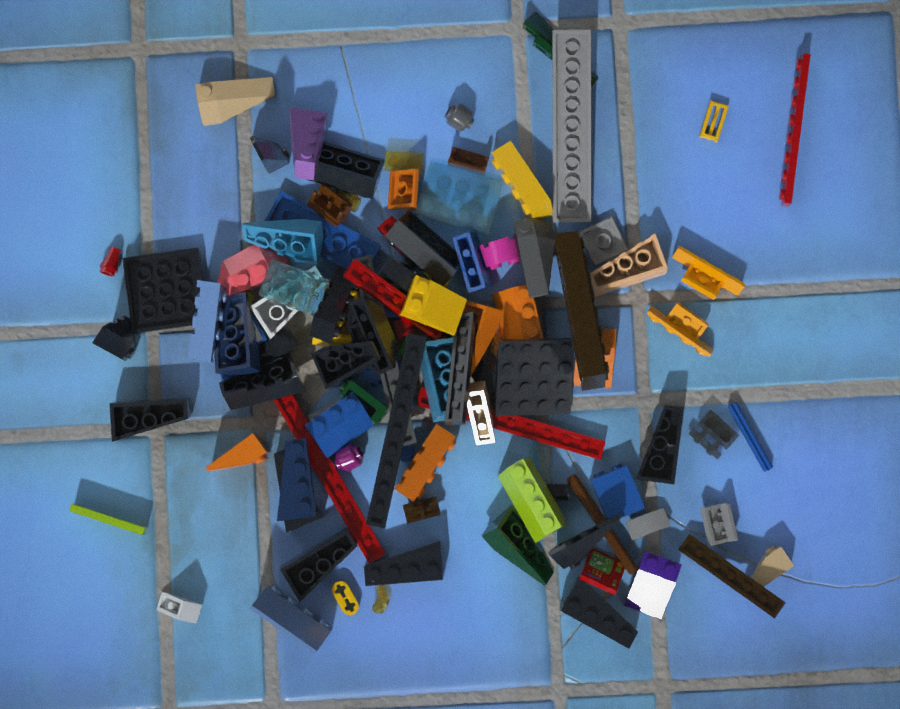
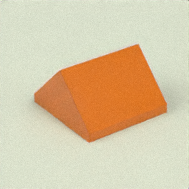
[388,169,420,211]

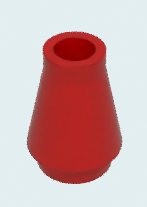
[99,247,121,277]

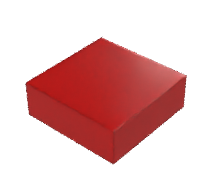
[392,318,417,340]

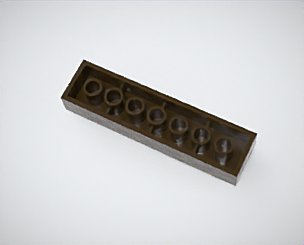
[555,231,609,391]

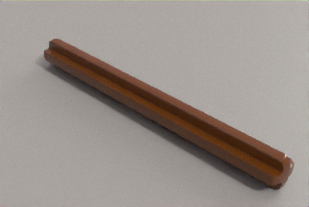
[567,474,638,575]

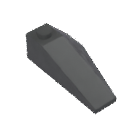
[513,218,555,298]

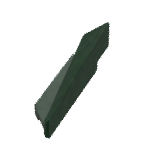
[523,12,598,88]

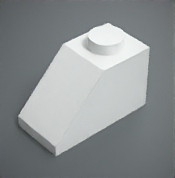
[156,592,202,623]

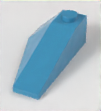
[242,219,323,266]

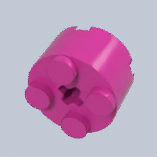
[479,234,521,270]

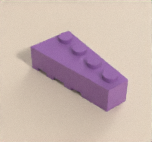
[289,107,328,180]

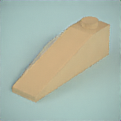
[195,77,275,126]

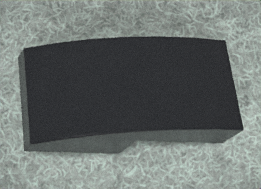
[471,359,496,396]

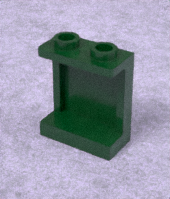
[339,380,389,425]

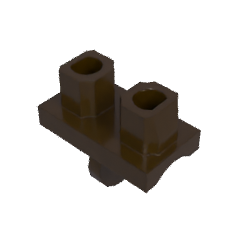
[403,496,441,524]

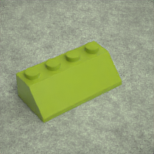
[498,457,568,543]

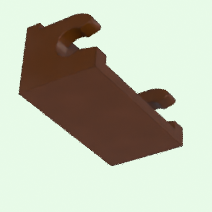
[448,147,489,176]
[307,183,353,227]

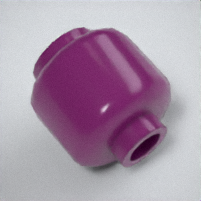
[334,443,364,472]

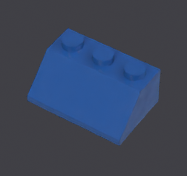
[305,392,374,458]

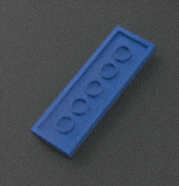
[264,191,381,268]

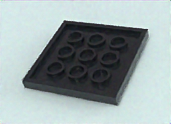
[122,247,203,334]
[494,338,574,416]

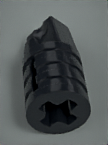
[546,483,569,501]

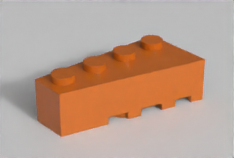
[394,424,457,502]

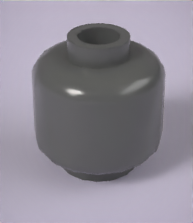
[445,103,474,131]

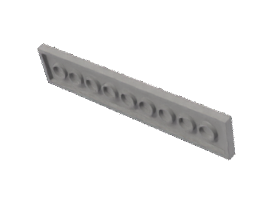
[552,30,591,222]

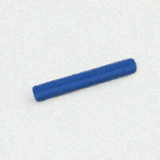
[728,402,773,472]

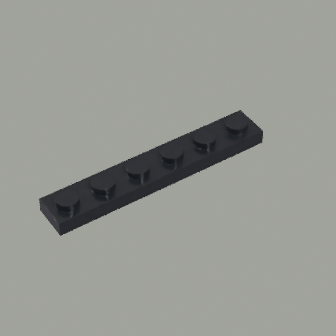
[444,312,477,425]

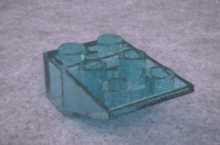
[259,259,330,316]

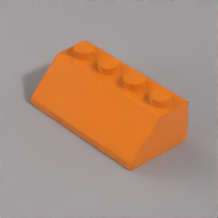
[492,284,543,339]

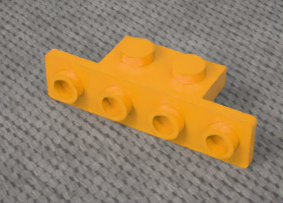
[672,246,745,300]
[646,302,714,357]

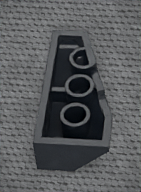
[548,511,625,569]

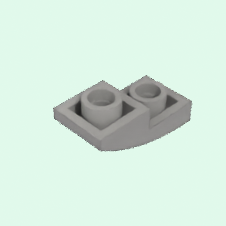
[625,508,671,540]

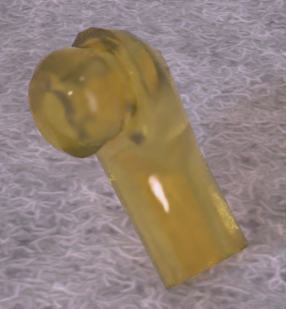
[372,585,390,614]

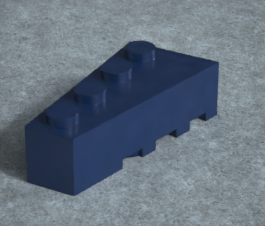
[277,438,317,521]

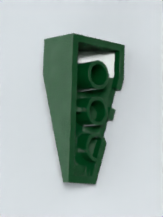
[482,505,554,585]

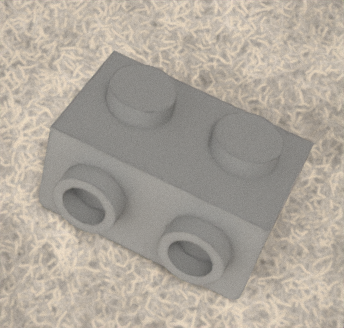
[700,502,738,546]

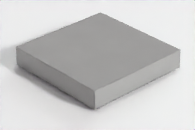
[578,216,629,267]

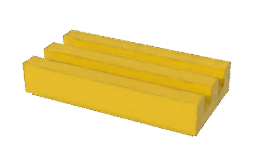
[699,100,729,143]

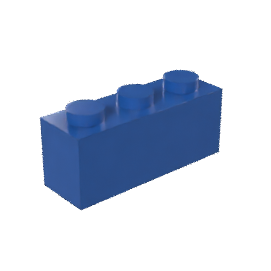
[452,232,493,293]

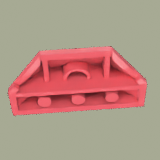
[217,245,292,304]

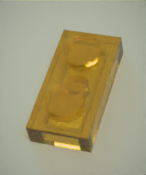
[384,151,424,173]

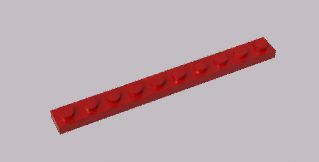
[416,387,606,460]
[274,395,386,564]

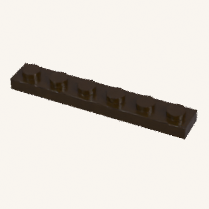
[678,534,786,619]

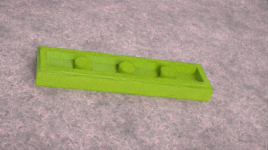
[69,504,148,535]

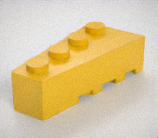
[491,141,553,221]

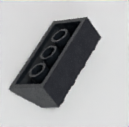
[306,142,385,199]
[385,210,461,286]

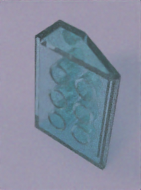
[415,161,504,236]

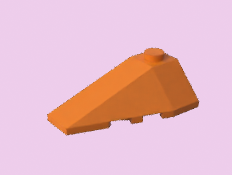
[463,301,503,378]

